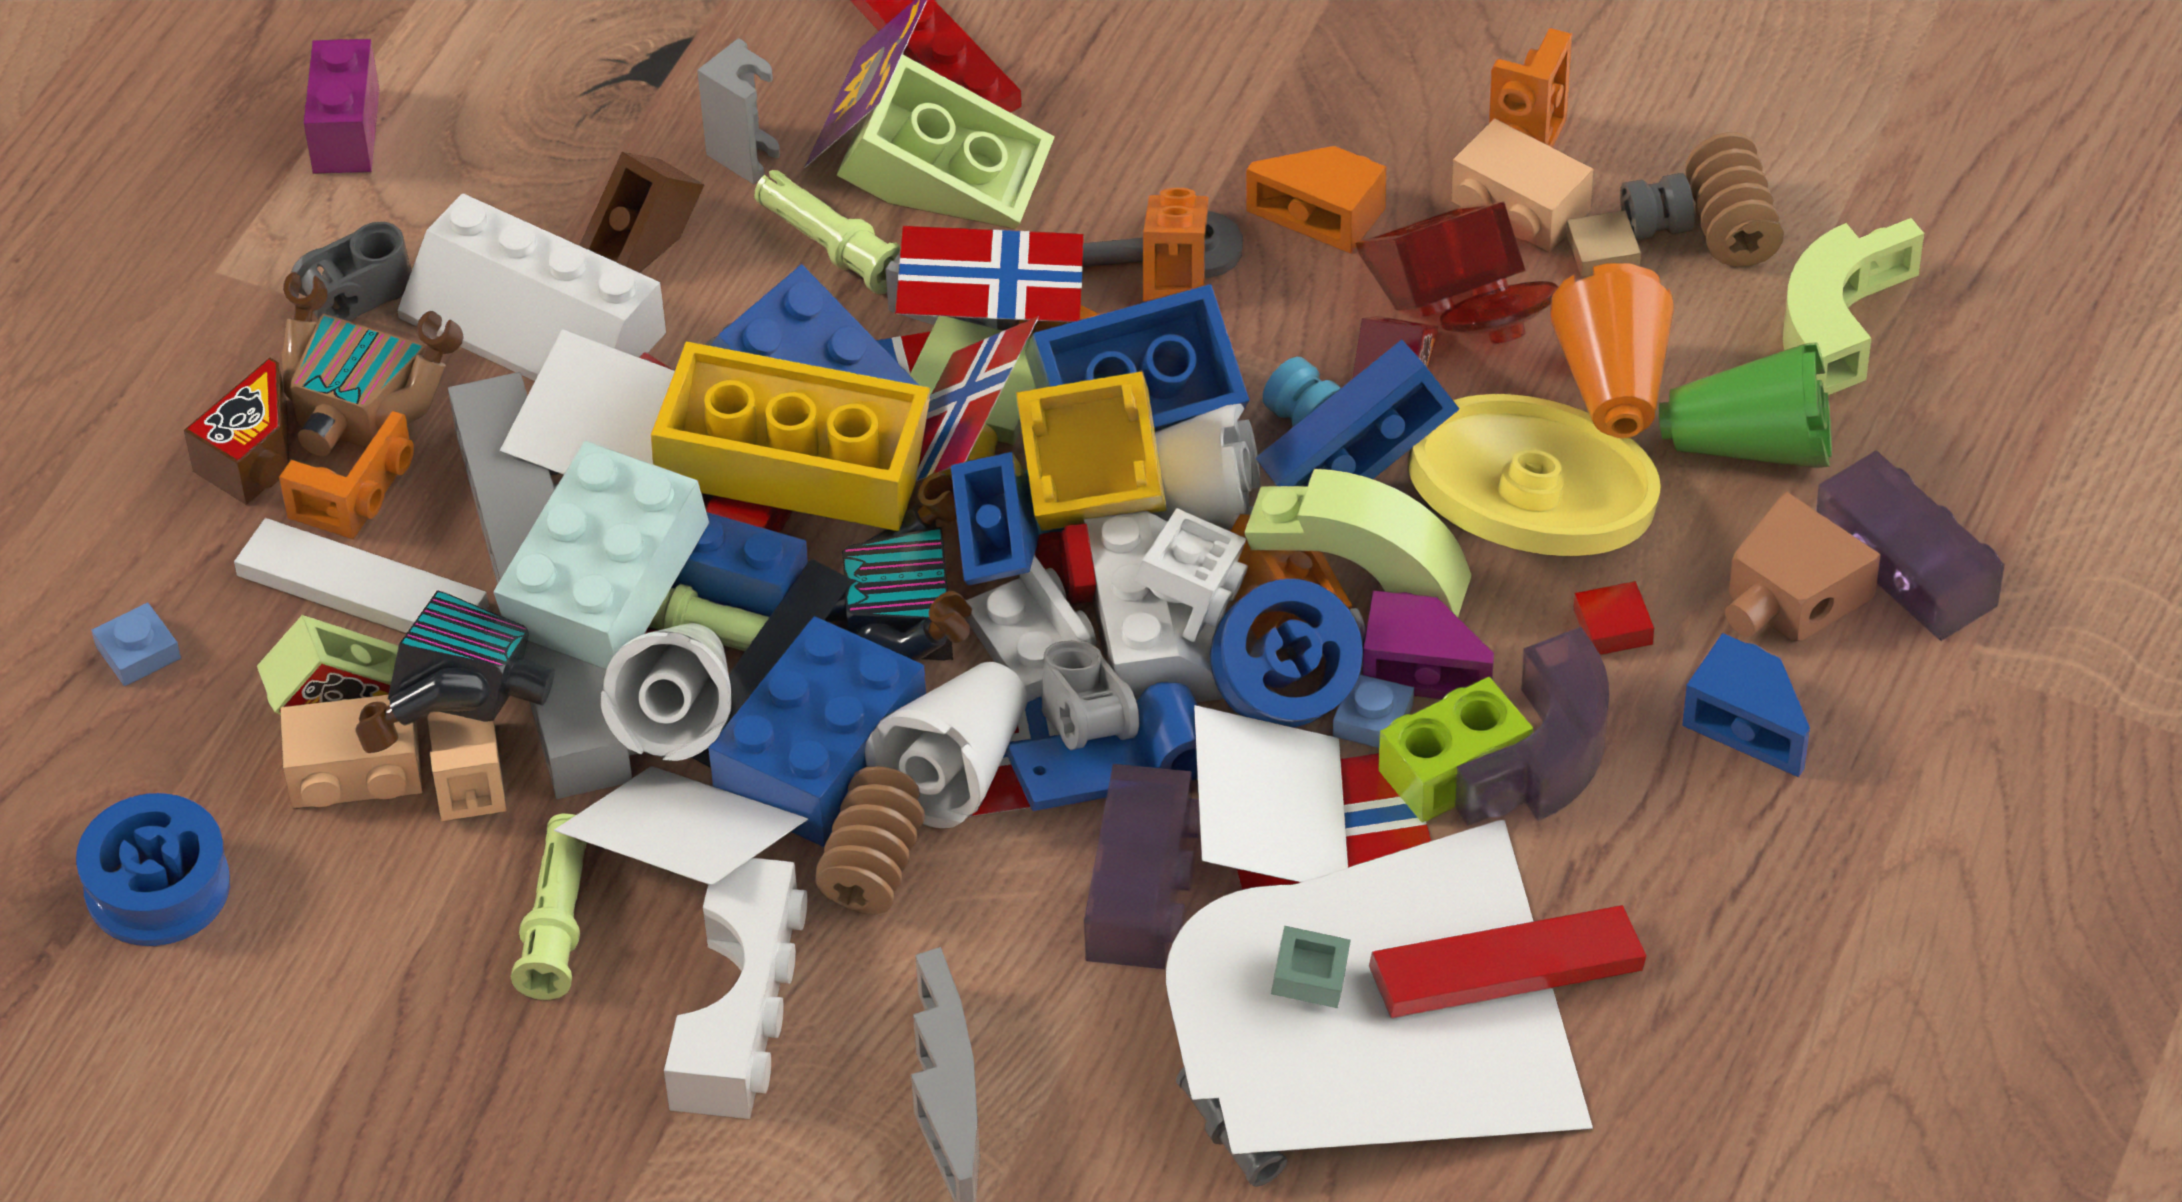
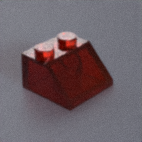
[1355,201,1526,317]

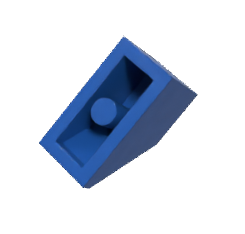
[951,452,1039,585]
[1682,633,1810,777]

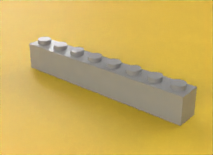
[448,372,639,799]

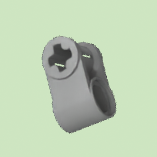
[1041,640,1139,750]

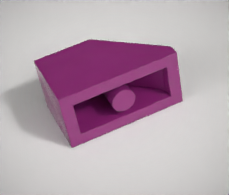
[1363,590,1494,699]

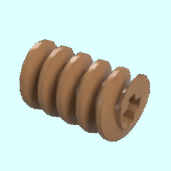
[1685,132,1784,267]
[815,766,925,915]

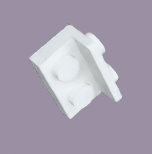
[1134,508,1248,642]
[965,555,1096,702]

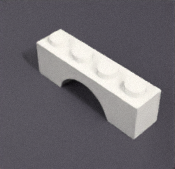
[664,858,807,1119]

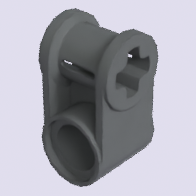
[291,222,412,322]

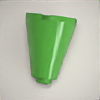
[1659,342,1832,468]

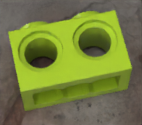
[1379,677,1533,823]

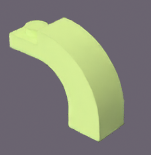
[1783,218,1924,395]
[1244,469,1472,617]

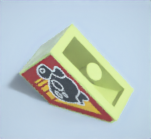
[257,615,399,715]

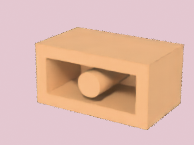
[1451,118,1593,253]
[280,695,422,809]

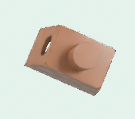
[1725,492,1881,641]

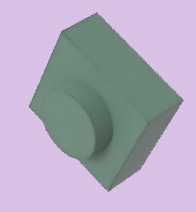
[1271,925,1351,1008]

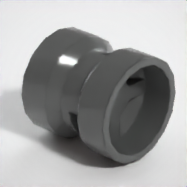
[1620,173,1695,241]

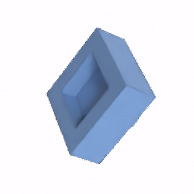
[91,603,181,686]
[1333,674,1414,748]

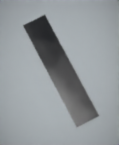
[691,558,853,768]

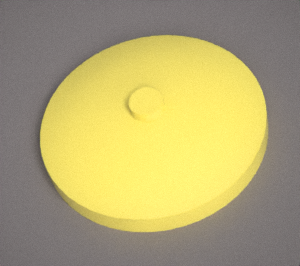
[1408,394,1661,556]

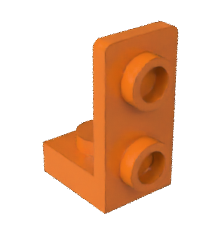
[1143,188,1209,301]
[279,411,414,539]

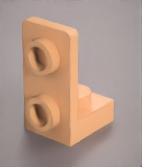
[428,712,507,821]

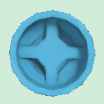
[1263,356,1341,427]

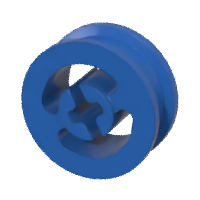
[1210,579,1363,728]
[76,793,230,946]

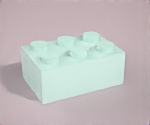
[493,441,709,669]

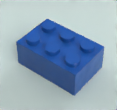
[711,264,931,399]
[1025,284,1250,432]
[709,616,926,847]

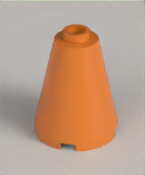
[1550,263,1674,438]

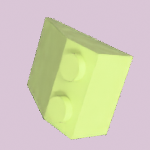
[837,55,1055,229]

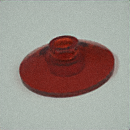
[1440,281,1558,344]

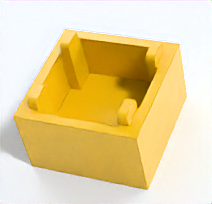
[1016,372,1167,531]

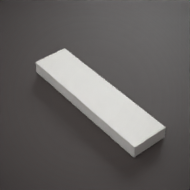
[234,518,489,633]

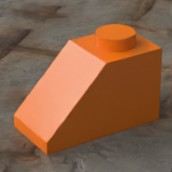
[1246,146,1387,254]

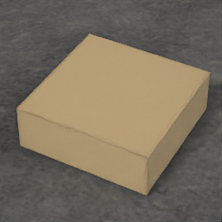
[1566,211,1641,277]

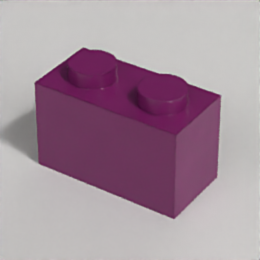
[304,39,380,174]

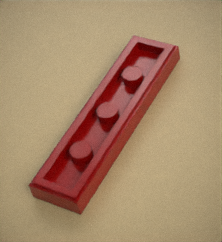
[1369,905,1647,1018]

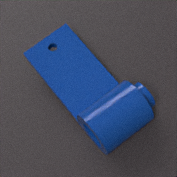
[1006,682,1198,811]

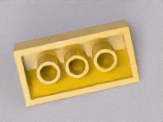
[651,341,930,531]

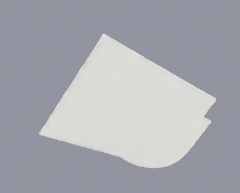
[1166,820,1593,1154]

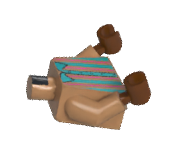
[281,272,464,456]

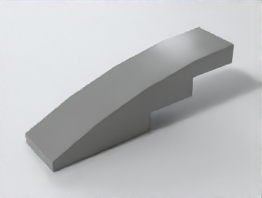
[911,947,980,1202]

